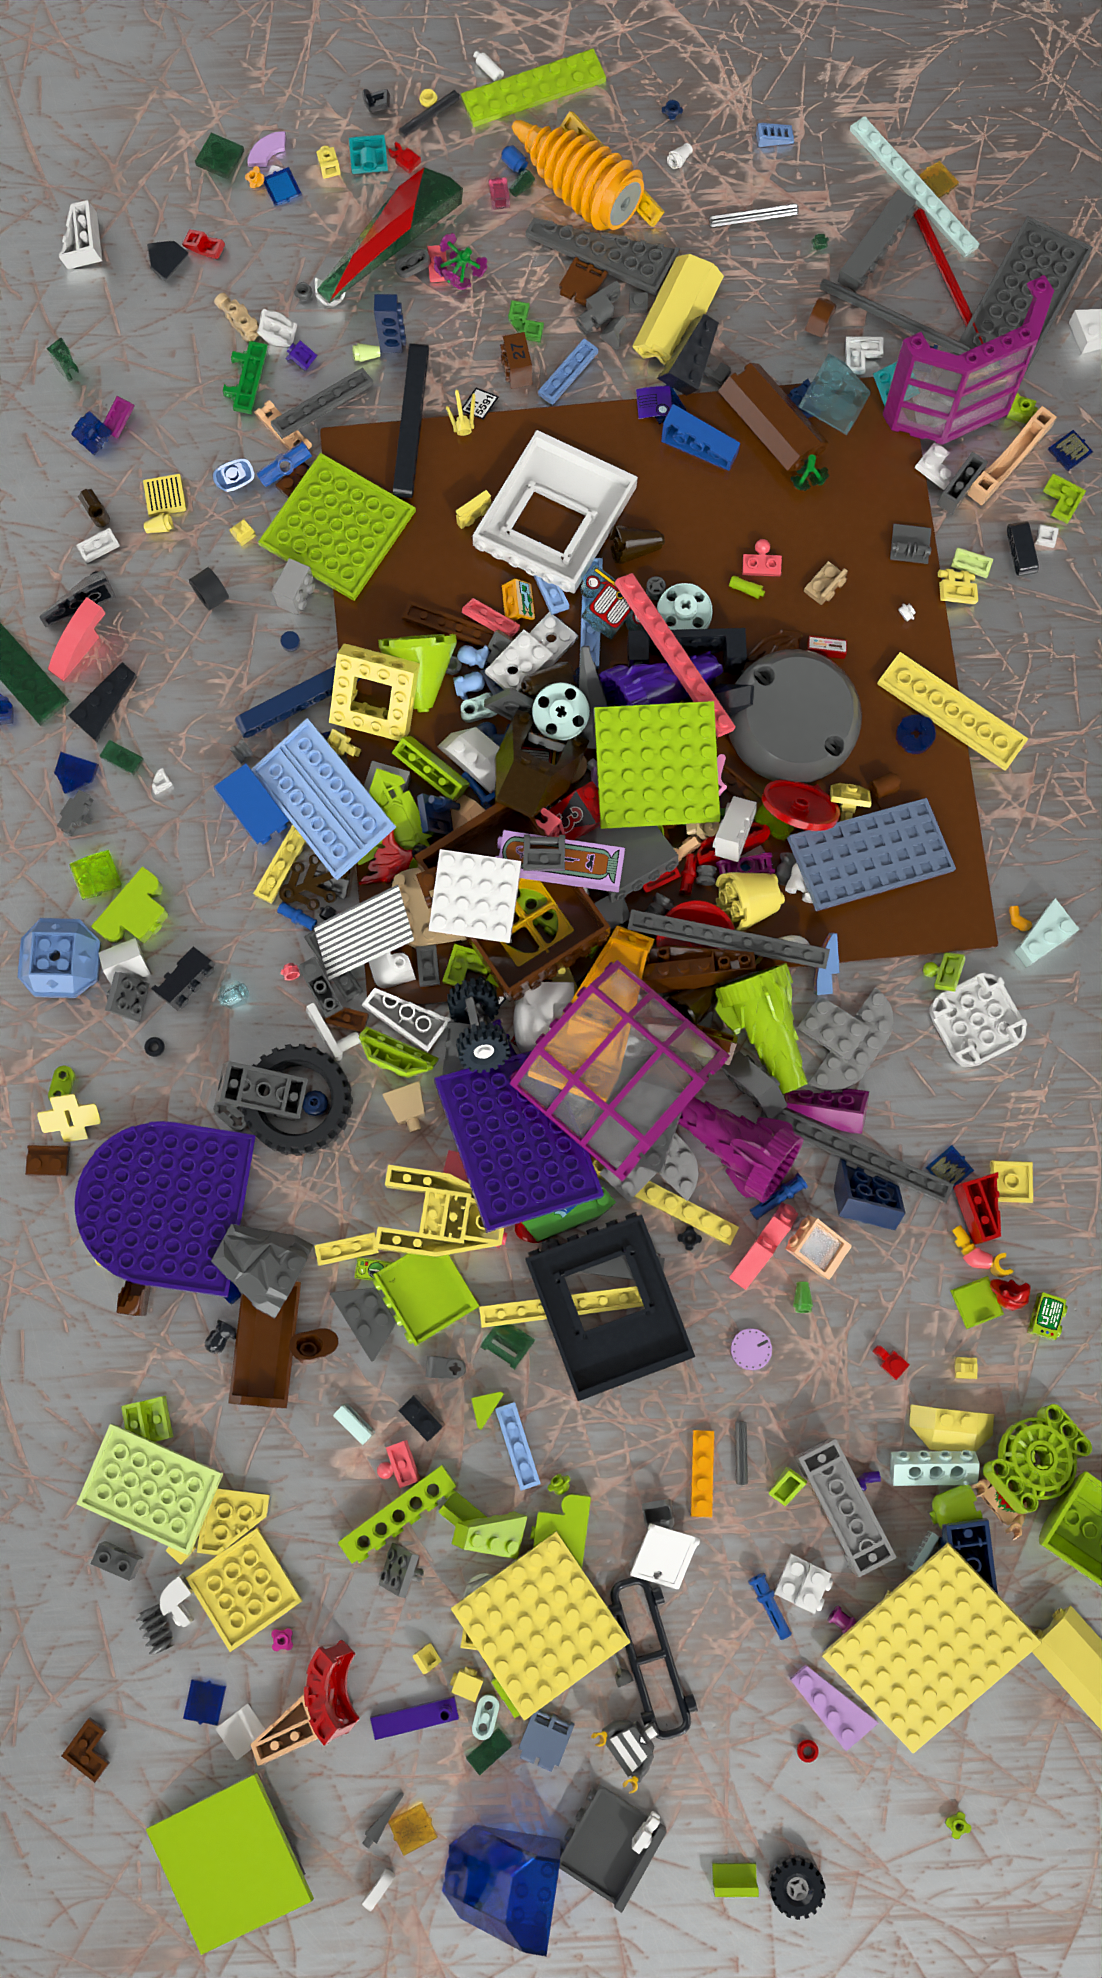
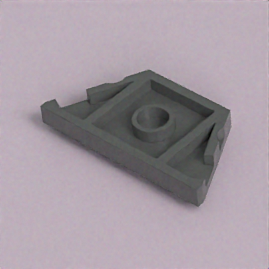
[330,1288,397,1362]

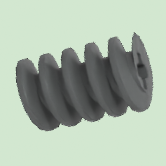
[136,1604,173,1655]

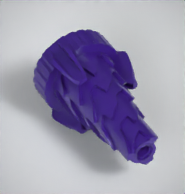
[598,651,723,707]

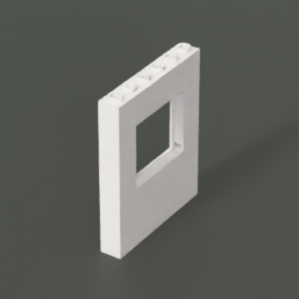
[473,430,638,594]

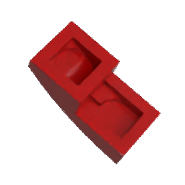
[182,229,225,259]

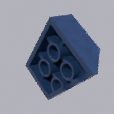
[834,1158,906,1230]

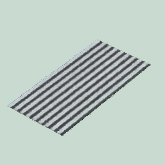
[314,885,414,980]

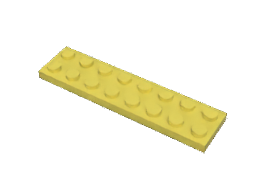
[877,652,1028,771]

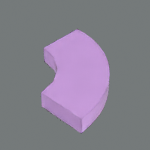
[248,131,286,167]

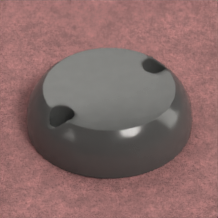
[728,649,862,783]

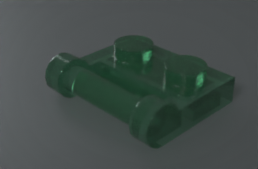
[480,1324,535,1370]

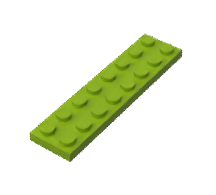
[460,48,606,127]

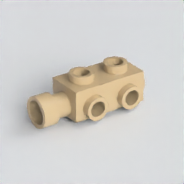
[214,293,259,343]

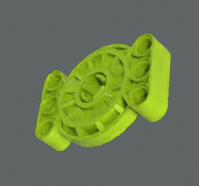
[983,1404,1092,1514]

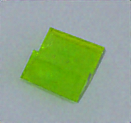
[69,850,122,900]

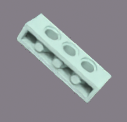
[890,1450,980,1486]

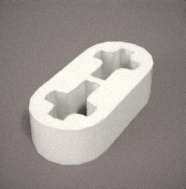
[362,1868,396,1911]

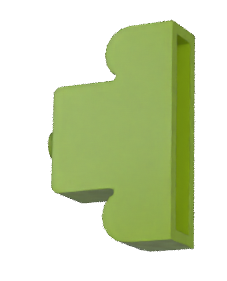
[91,866,169,943]
[530,1493,591,1568]

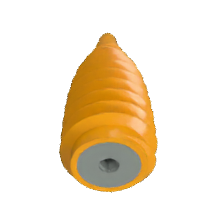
[512,120,644,231]

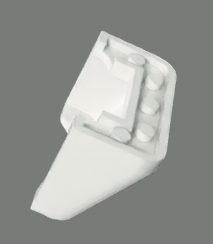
[369,952,416,988]

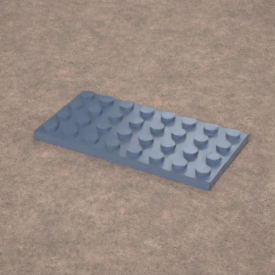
[787,798,956,911]

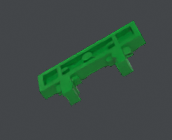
[223,341,268,415]

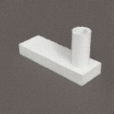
[306,1003,361,1062]

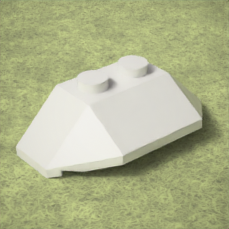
[437,727,500,793]

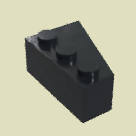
[151,946,215,1011]

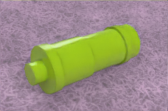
[729,576,765,599]

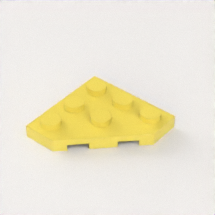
[197,1488,270,1555]

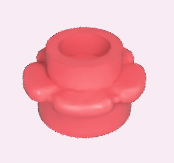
[281,963,300,980]

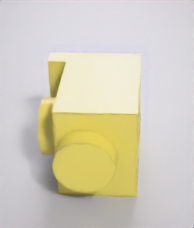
[316,146,341,179]

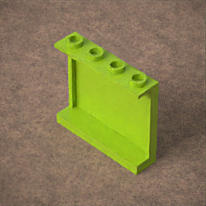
[372,1254,480,1346]

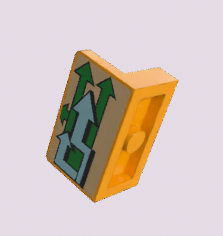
[502,579,535,621]

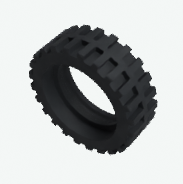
[241,1044,353,1156]

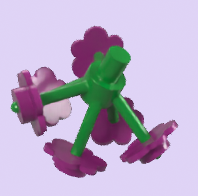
[434,233,487,290]

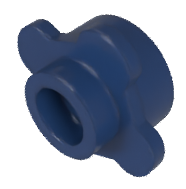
[662,100,683,120]

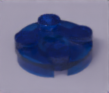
[896,715,936,754]

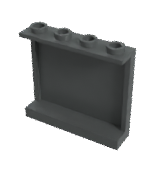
[574,826,679,903]
[553,1784,667,1913]

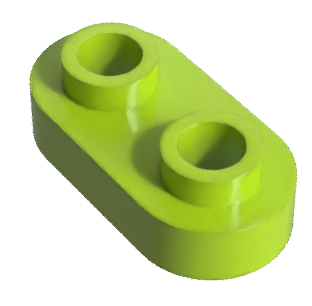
[48,1065,75,1102]

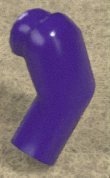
[856,1471,881,1491]

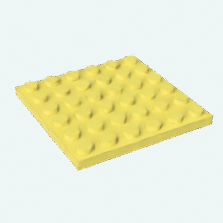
[451,1531,630,1721]

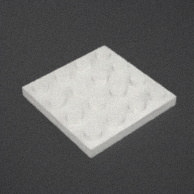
[429,849,522,943]

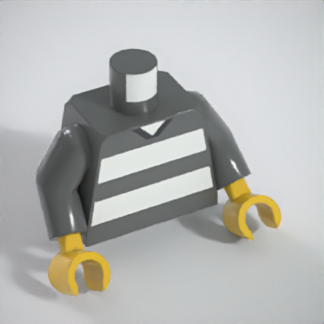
[591,1720,659,1794]

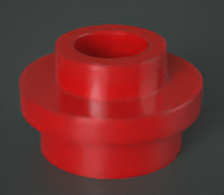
[797,1739,819,1763]

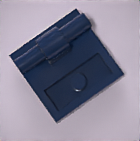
[417,793,461,838]

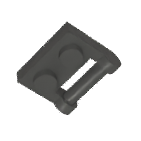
[523,834,565,871]

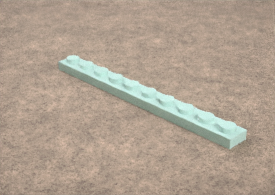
[850,116,980,258]

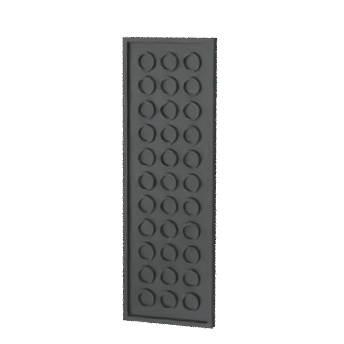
[930,216,1093,427]

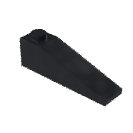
[39,570,116,627]
[711,683,754,717]

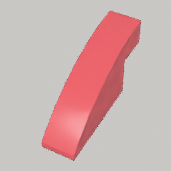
[48,597,105,681]

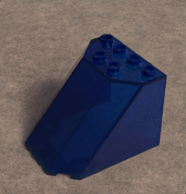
[442,1825,561,1957]

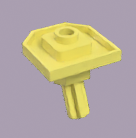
[830,783,871,822]

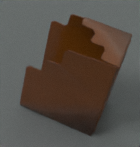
[116,1281,151,1316]

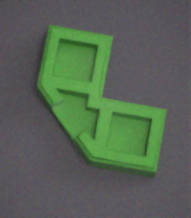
[508,300,544,343]

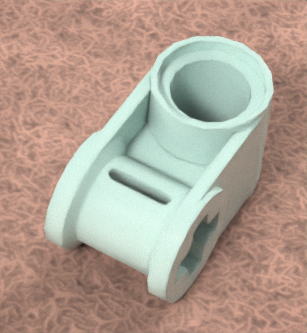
[461,693,497,723]

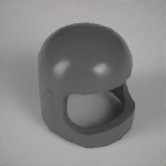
[641,1499,675,1530]

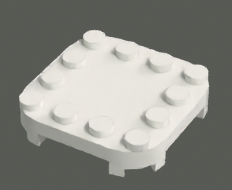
[929,973,1028,1067]

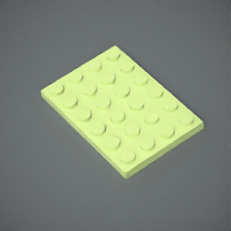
[77,1424,223,1555]

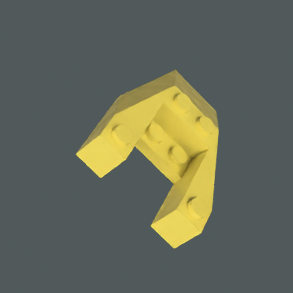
[374,1165,504,1257]

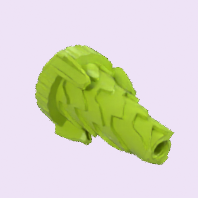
[715,963,808,1094]

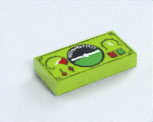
[354,1258,396,1283]

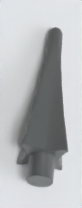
[362,1793,404,1849]

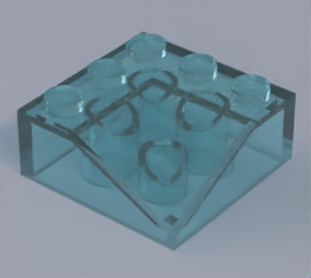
[798,353,871,435]

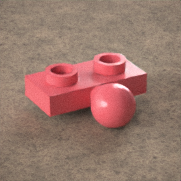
[742,539,782,577]
[377,1440,421,1488]

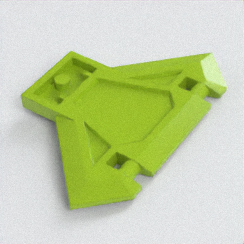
[358,768,432,868]

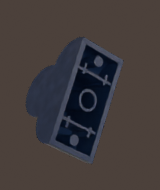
[938,1518,998,1594]

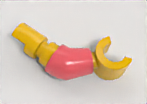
[952,1225,1014,1278]

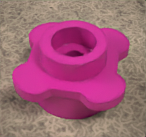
[271,1628,293,1651]

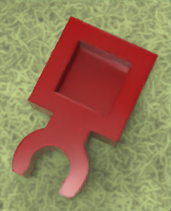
[388,142,421,174]

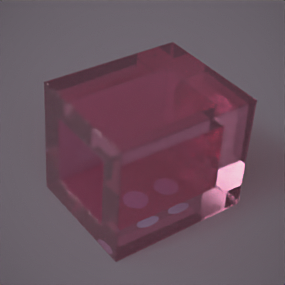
[488,177,510,210]

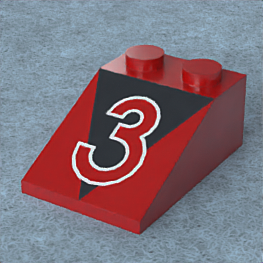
[541,781,600,840]

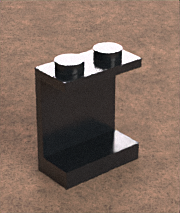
[398,1395,445,1442]

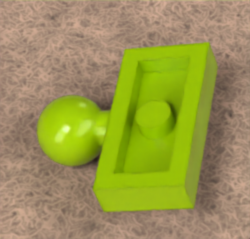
[923,952,965,992]

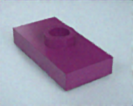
[100,396,135,439]

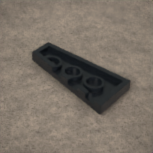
[68,662,137,743]

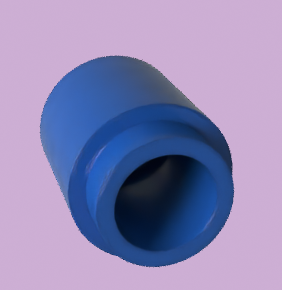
[501,145,528,174]

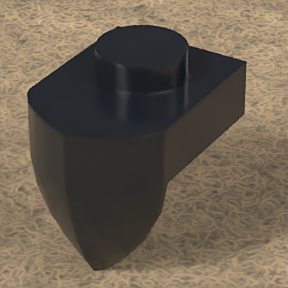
[363,89,390,113]

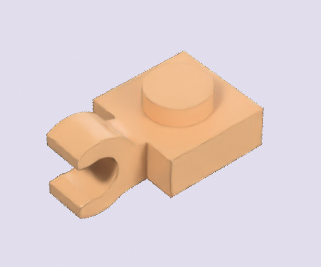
[674,836,702,862]

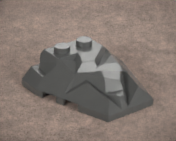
[211,1224,313,1318]

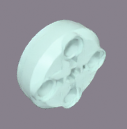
[657,583,712,630]
[532,683,590,740]

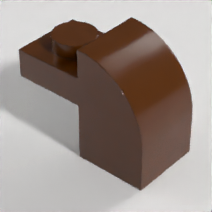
[805,297,837,338]

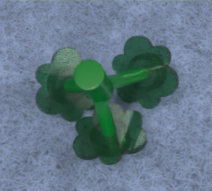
[790,454,829,491]

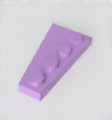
[790,1665,878,1751]

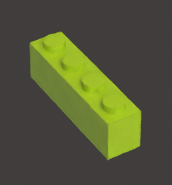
[392,736,470,801]

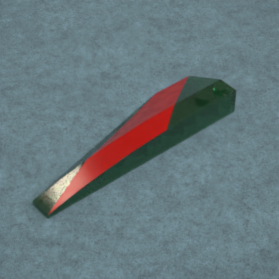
[317,167,463,303]

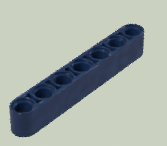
[235,665,361,738]

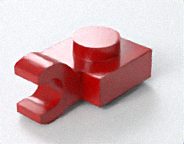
[872,1345,910,1380]

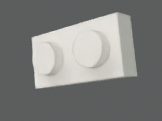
[76,528,120,564]

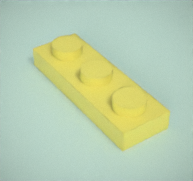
[314,1232,379,1266]

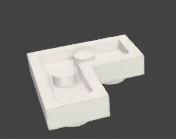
[845,337,883,374]
[915,442,956,490]

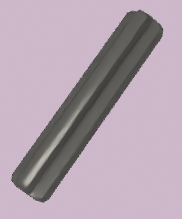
[735,1421,748,1485]

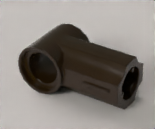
[78,489,110,527]

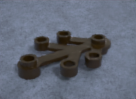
[279,854,350,910]

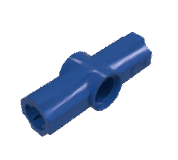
[256,441,312,487]

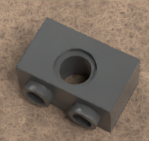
[90,1541,143,1581]

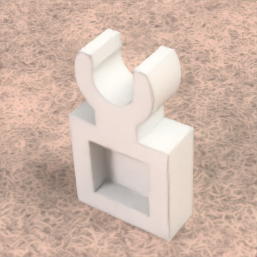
[632,1811,660,1854]

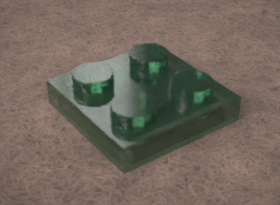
[195,132,244,179]

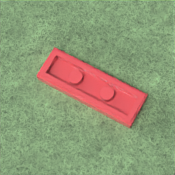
[462,598,520,637]

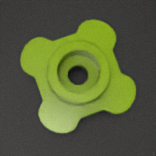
[547,1474,570,1495]
[945,1812,971,1839]

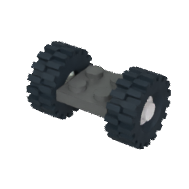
[447,978,510,1073]

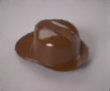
[289,1328,339,1364]

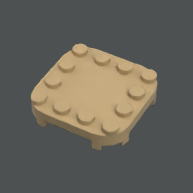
[392,868,467,949]

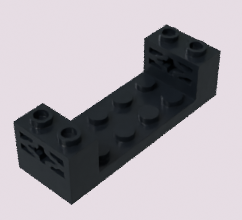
[627,628,747,674]

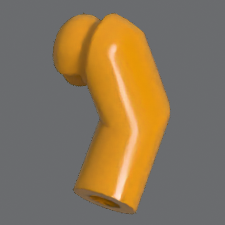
[1009,906,1032,931]

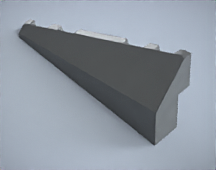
[578,646,609,749]

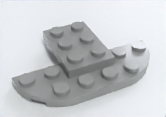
[797,987,893,1092]
[599,1133,698,1202]

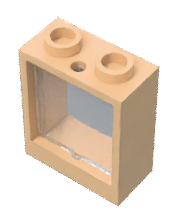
[785,1215,852,1280]

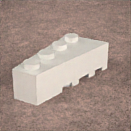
[1069,309,1102,354]
[362,988,452,1053]

